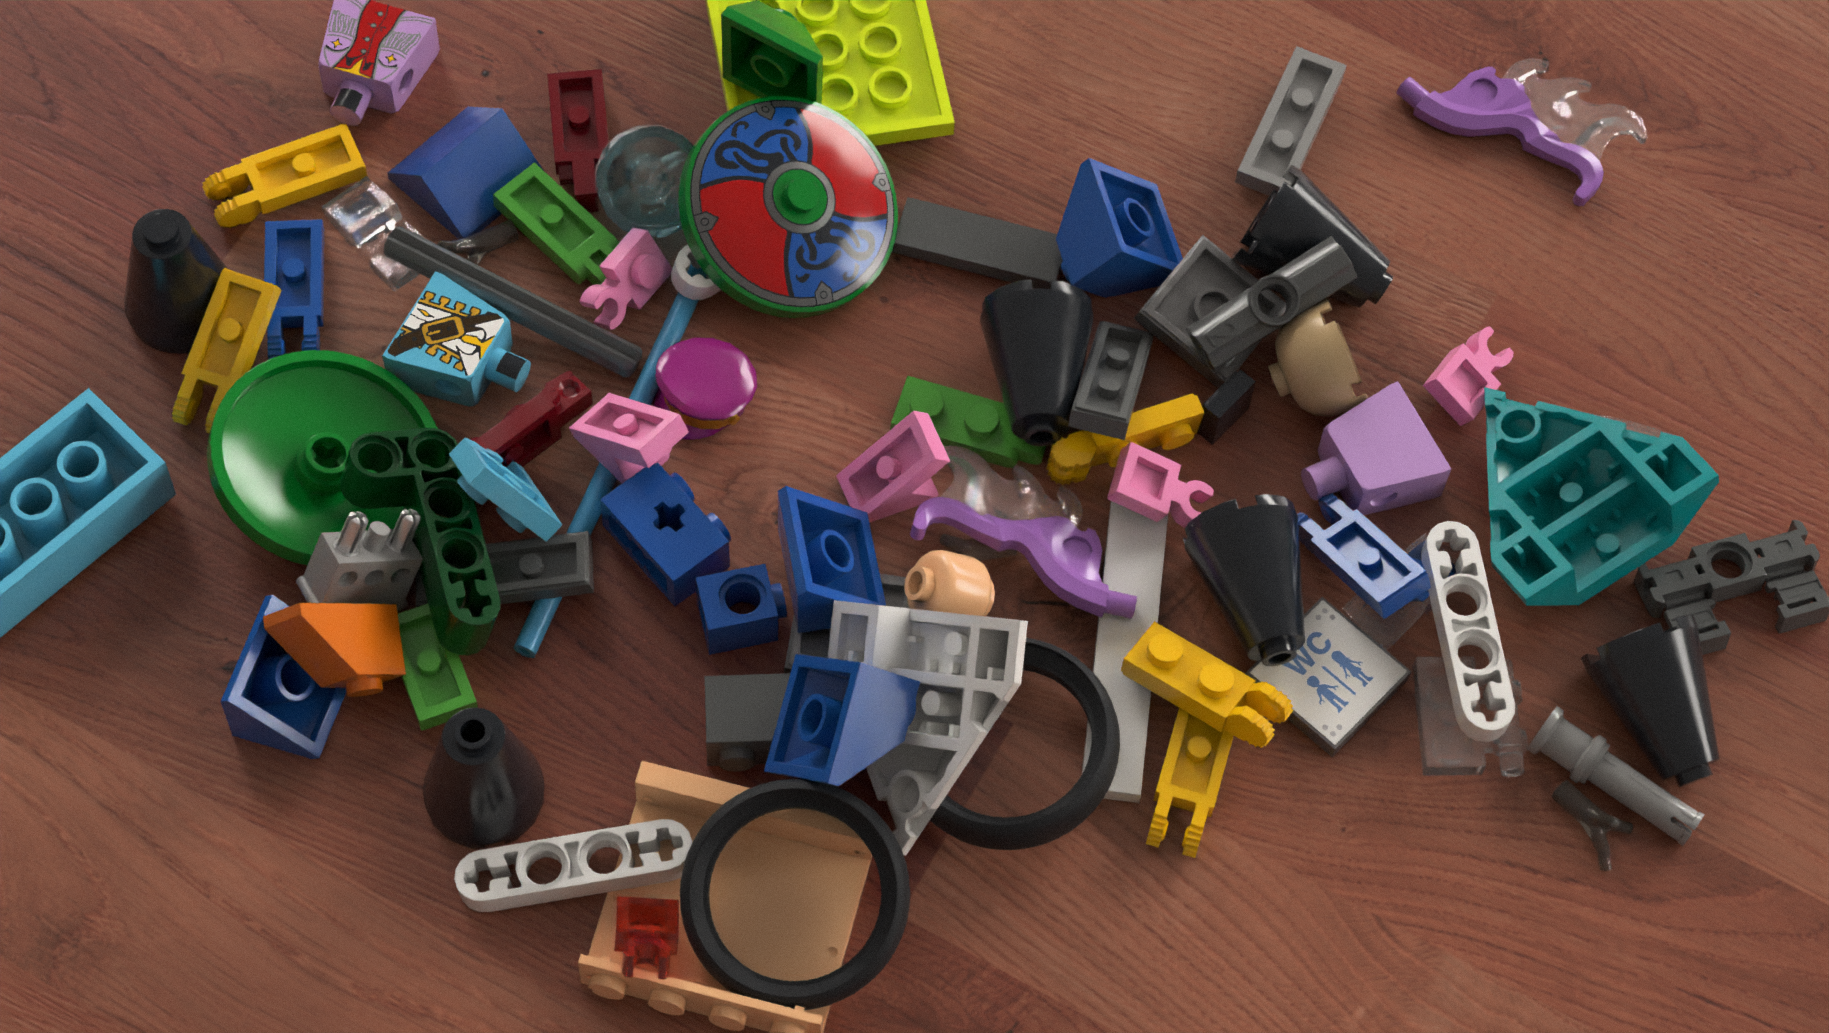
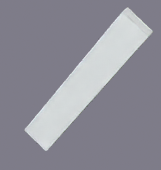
[1082,471,1168,803]

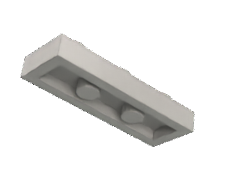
[1235,46,1347,195]

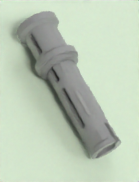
[1527,706,1705,846]

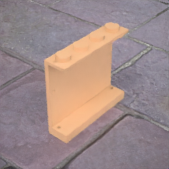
[578,761,872,1033]

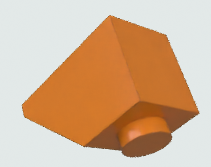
[263,603,406,697]

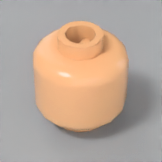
[904,550,995,616]

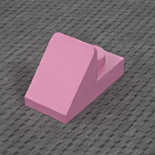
[569,393,689,483]
[836,411,950,523]

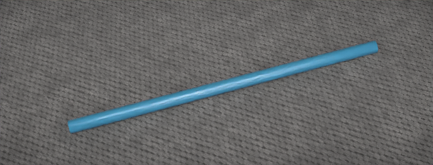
[513,264,707,658]

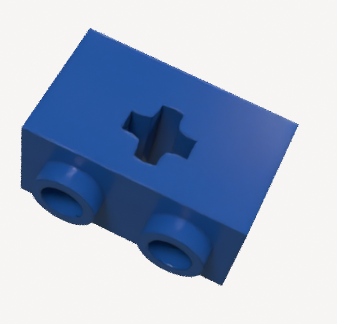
[600,462,731,606]

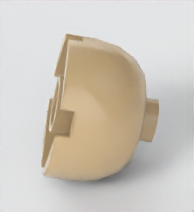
[1268,299,1368,417]

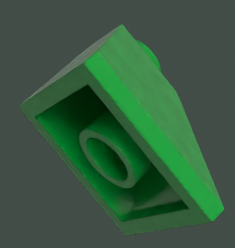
[721,0,823,104]

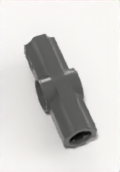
[1186,236,1358,370]

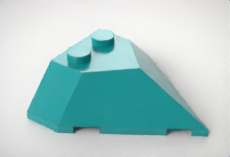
[1484,387,1719,606]

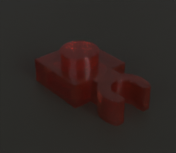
[614,896,679,979]

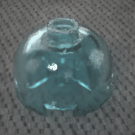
[595,124,694,237]

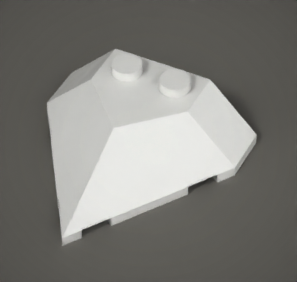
[828,600,1028,855]

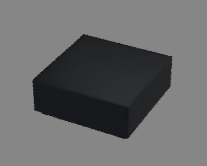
[1197,369,1256,445]

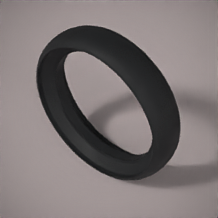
[930,638,1120,850]
[680,779,910,1010]

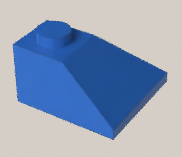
[1056,158,1183,298]
[764,654,920,786]

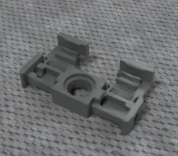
[1634,520,1829,655]

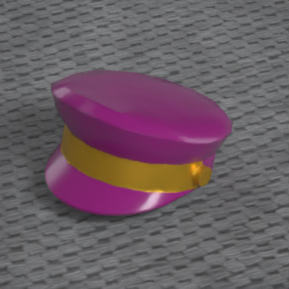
[653,337,757,440]

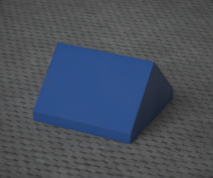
[387,106,544,245]
[778,486,886,633]
[221,595,347,759]

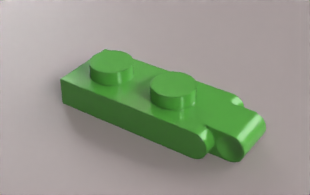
[493,162,620,285]
[890,376,1047,468]

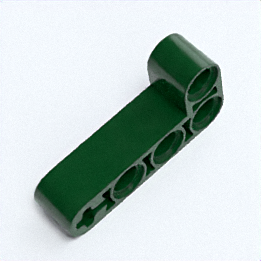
[340,428,501,655]

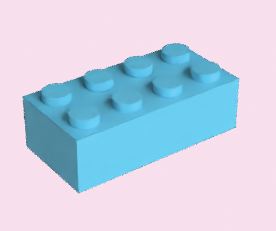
[0,388,176,638]

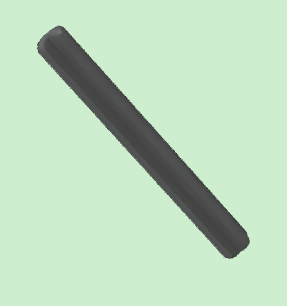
[384,226,643,377]

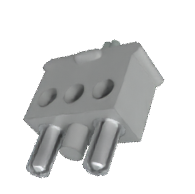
[296,509,423,611]

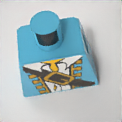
[382,271,531,407]

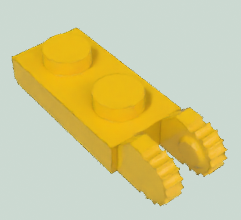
[202,123,368,228]
[172,268,282,434]
[1046,393,1204,486]
[1121,621,1293,748]
[1146,708,1234,858]

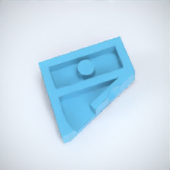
[449,437,562,542]

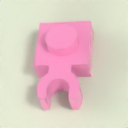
[579,228,672,330]
[1423,326,1514,426]
[1107,442,1214,528]

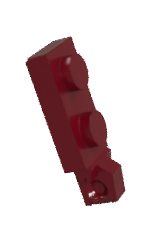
[547,69,612,213]
[470,371,593,502]

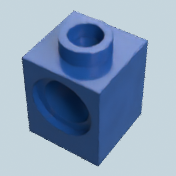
[696,564,787,655]

